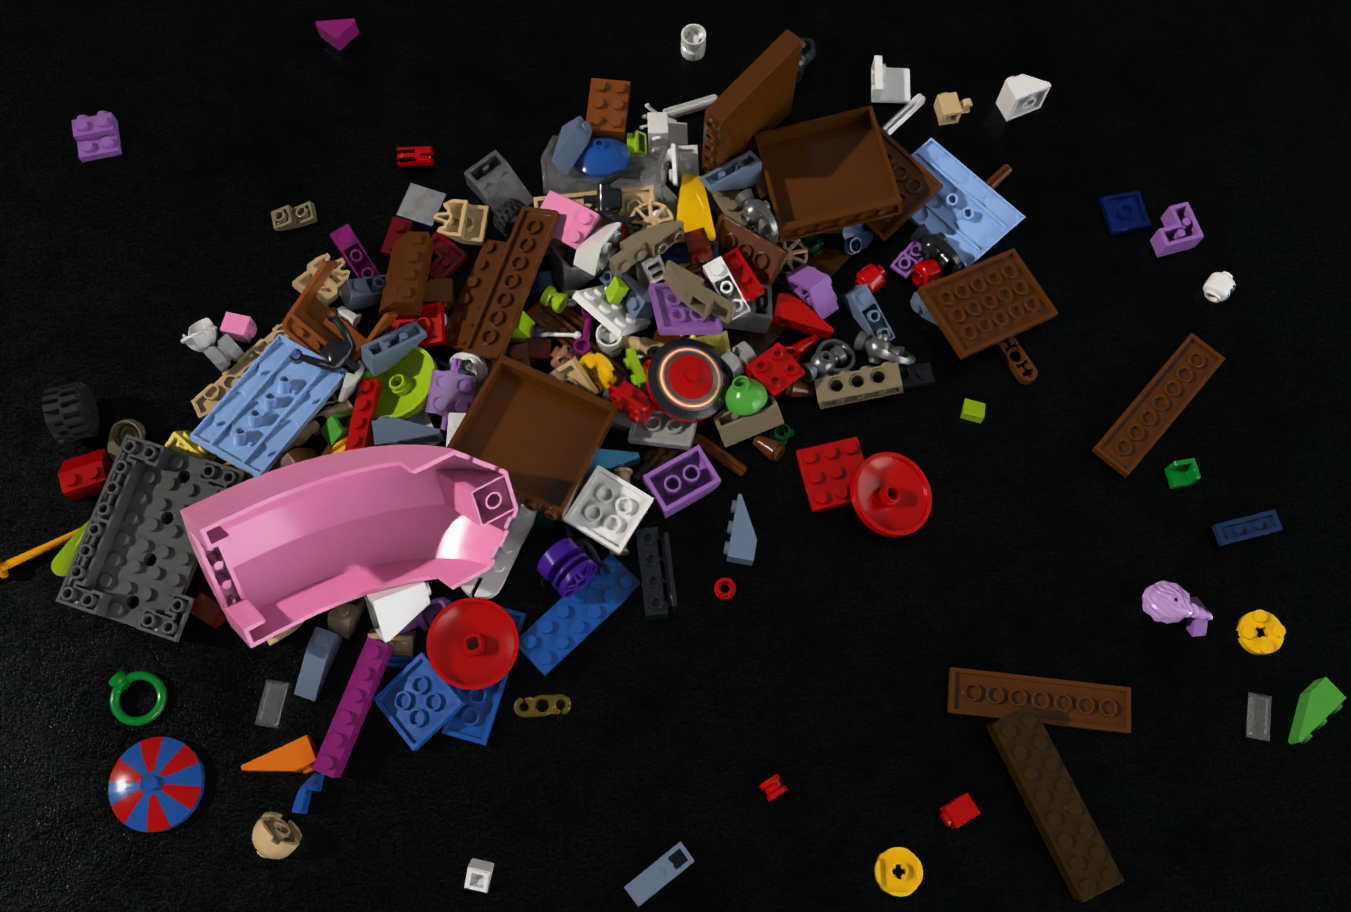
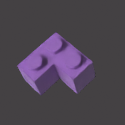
[1150,202,1204,257]
[785,263,839,319]

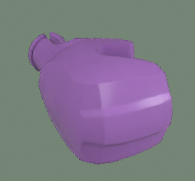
[400,597,451,634]

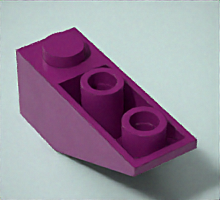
[330,224,380,278]

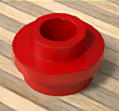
[714,578,736,600]

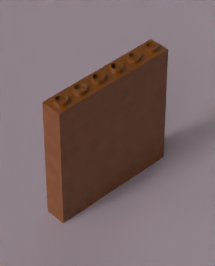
[701,29,803,176]
[754,105,902,243]
[446,354,619,522]

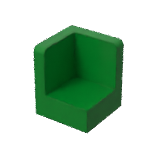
[1164,458,1201,489]

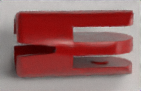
[397,146,434,167]

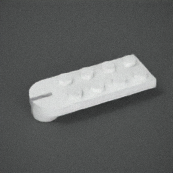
[460,502,539,600]

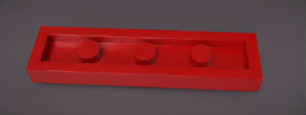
[345,378,382,451]

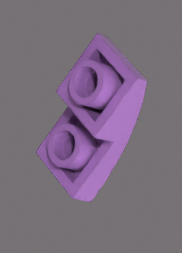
[890,240,924,279]

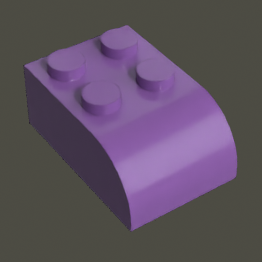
[643,445,721,519]

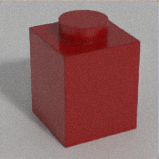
[939,793,980,829]

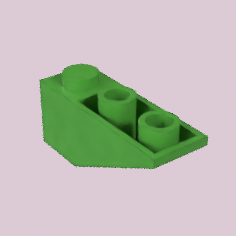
[1288,677,1346,744]

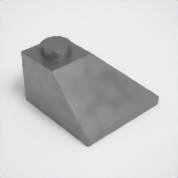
[549,245,603,290]

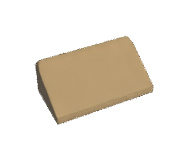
[368,628,416,656]

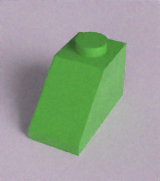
[320,411,353,447]

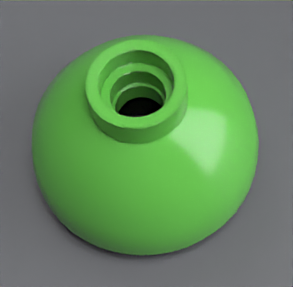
[725,376,768,416]

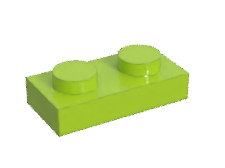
[623,347,648,393]

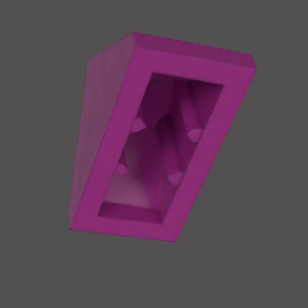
[316,18,359,51]

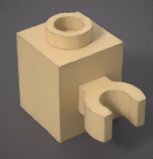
[934,92,972,126]

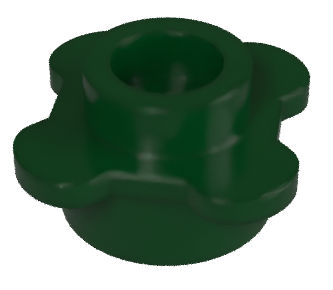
[804,235,824,255]
[769,423,795,446]

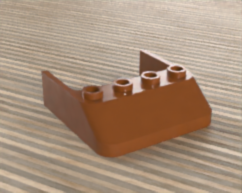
[282,260,399,373]

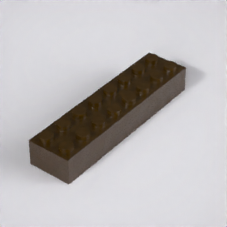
[986,705,1124,902]

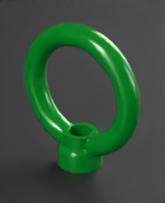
[108,670,167,726]

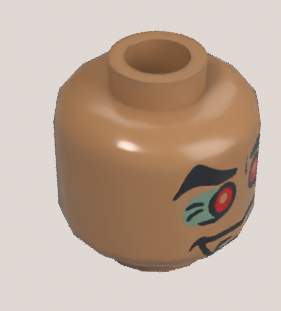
[550,344,581,369]

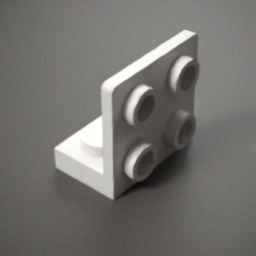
[871,55,910,104]

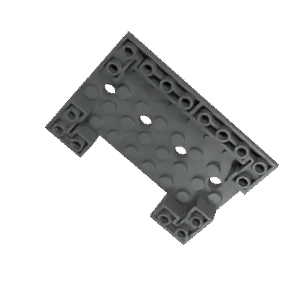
[56,434,246,642]

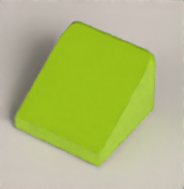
[605,276,629,304]
[960,398,986,424]

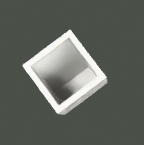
[364,581,432,643]

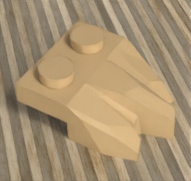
[433,199,490,245]
[292,253,350,306]
[548,357,599,395]

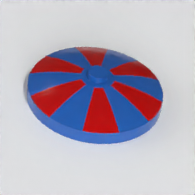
[108,737,205,833]

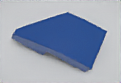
[292,772,324,814]

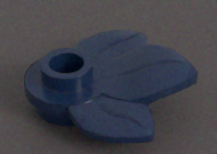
[842,223,874,255]

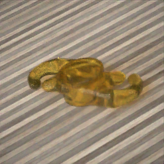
[514,694,571,717]

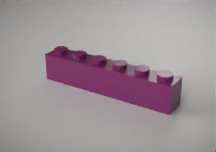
[311,637,395,778]

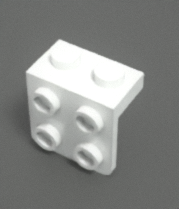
[668,143,699,187]

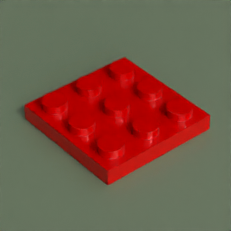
[795,437,864,513]

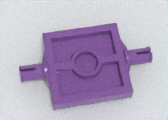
[426,357,476,431]

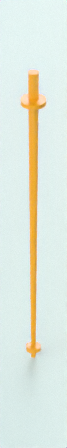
[0,462,232,579]

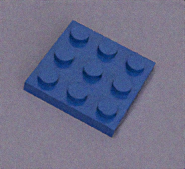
[373,652,466,751]

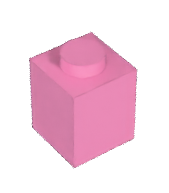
[220,312,257,344]

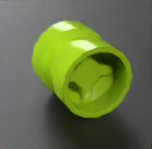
[540,285,569,314]

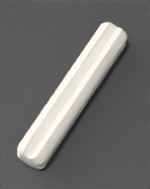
[663,94,718,118]
[882,94,926,135]

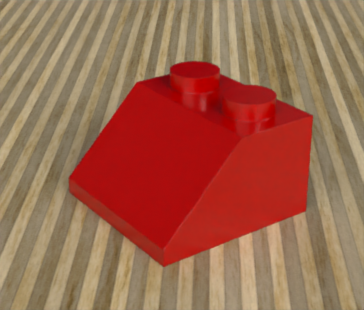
[58,447,112,501]

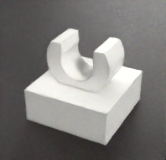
[337,306,361,329]

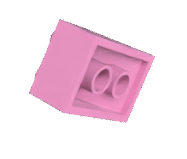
[540,190,603,250]

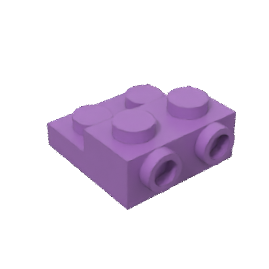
[71,111,122,162]

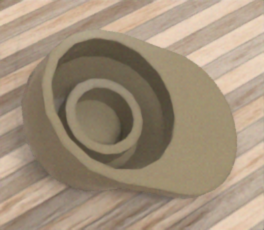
[108,418,146,461]

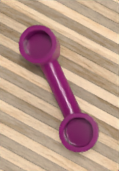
[573,307,597,355]

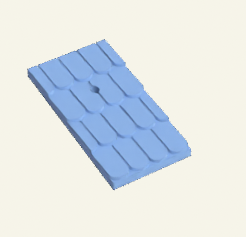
[909,138,1025,268]
[190,334,347,477]

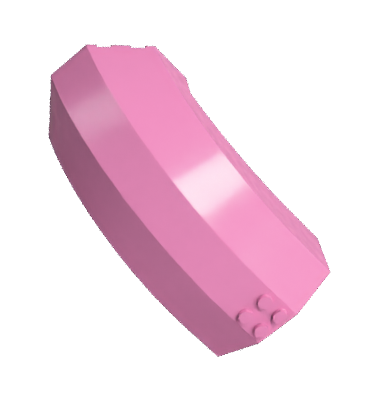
[180,445,519,648]

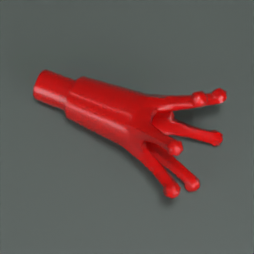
[783,334,819,362]

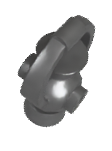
[735,189,779,243]
[854,331,915,365]
[800,339,855,383]

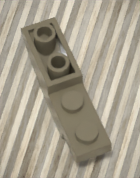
[609,220,685,277]
[663,260,737,324]

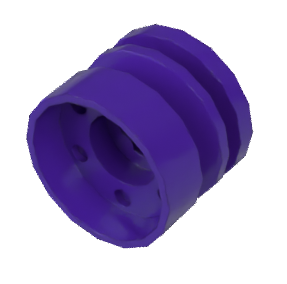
[537,538,598,598]

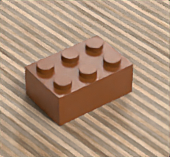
[586,78,631,144]

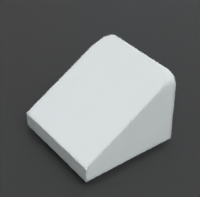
[464,858,494,893]

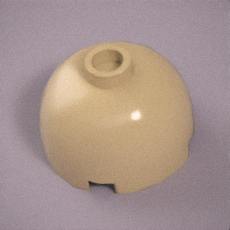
[252,811,302,860]

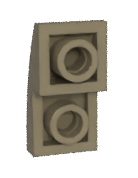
[271,201,318,231]

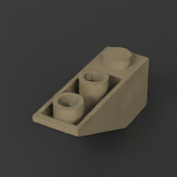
[328,596,366,639]

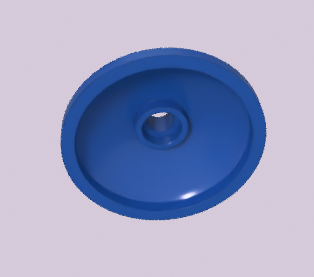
[573,137,631,178]

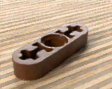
[994,336,1038,385]

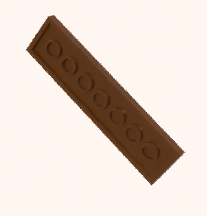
[463,206,560,361]
[1091,333,1226,478]
[947,667,1131,734]

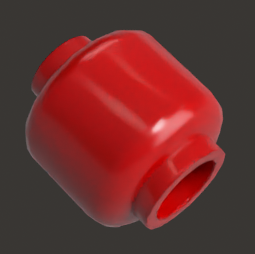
[911,259,943,287]
[855,263,886,294]

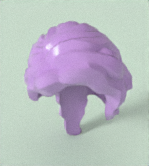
[1142,580,1213,624]

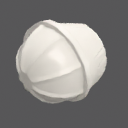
[180,318,218,352]
[449,352,488,386]

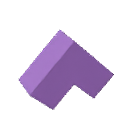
[1186,597,1209,637]

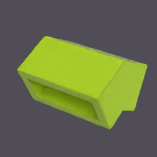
[627,130,647,161]

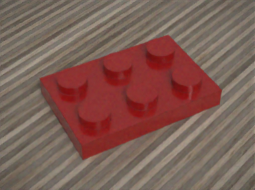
[384,302,446,348]

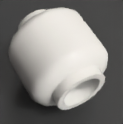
[1203,271,1236,303]

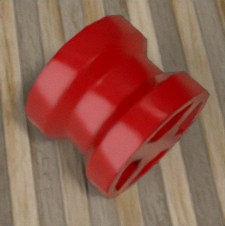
[759,773,788,802]

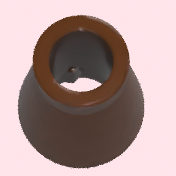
[783,379,815,398]
[752,434,785,461]

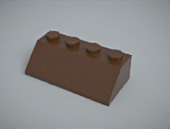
[379,231,434,316]

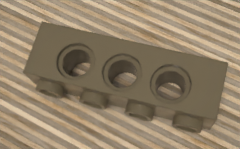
[814,361,903,409]

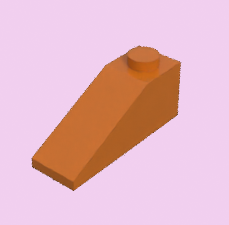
[241,735,318,774]

